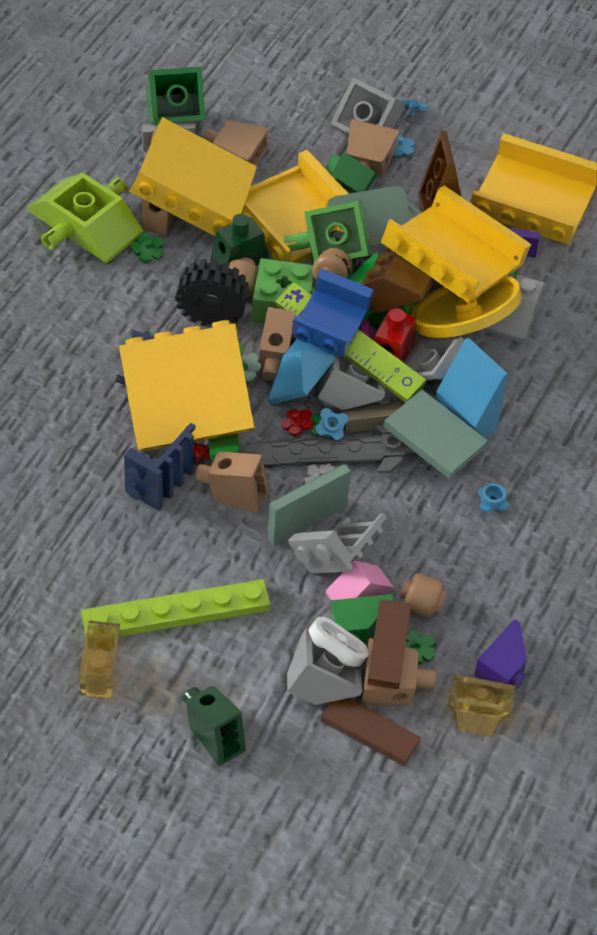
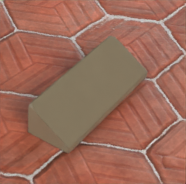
[340,402,406,434]

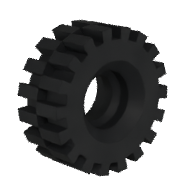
[175,259,249,326]

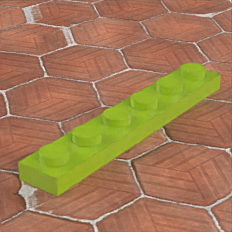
[81,579,270,642]

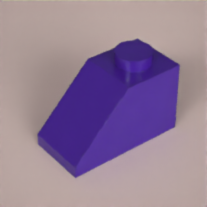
[474,619,527,697]

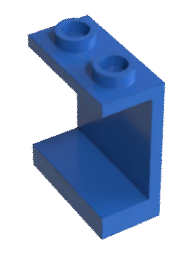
[291,268,374,357]

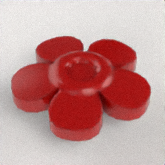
[281,409,314,436]
[194,442,211,462]

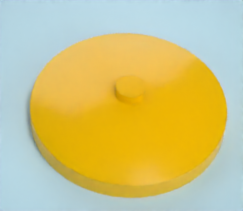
[411,276,522,338]

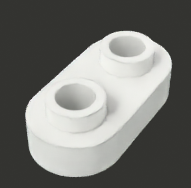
[309,617,369,667]

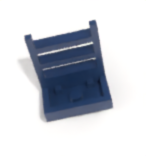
[124,423,196,511]

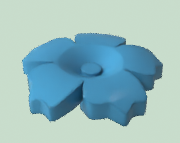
[393,133,415,158]

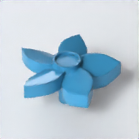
[399,99,429,116]

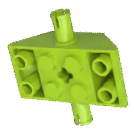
[27,172,143,264]

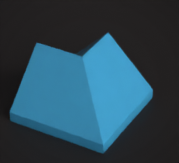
[268,339,336,405]

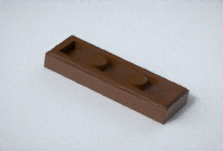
[367,599,411,689]
[321,698,421,766]

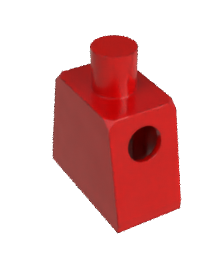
[374,308,416,363]

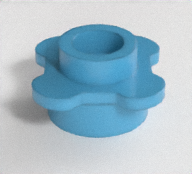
[316,408,348,441]
[477,483,509,512]

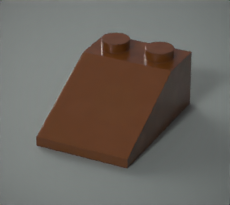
[418,130,461,212]

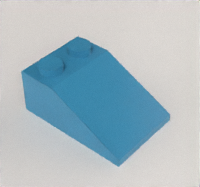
[435,338,508,437]

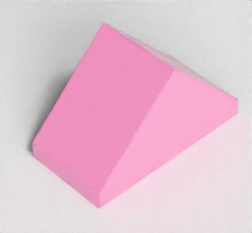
[326,560,394,600]

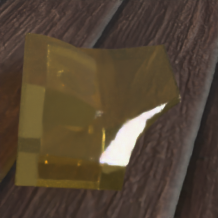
[447,674,516,736]

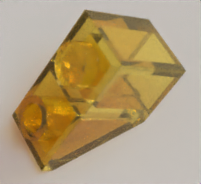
[79,621,120,698]

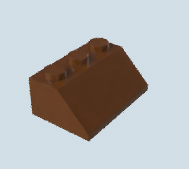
[361,246,435,314]

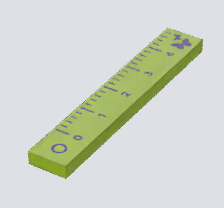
[275,282,426,402]

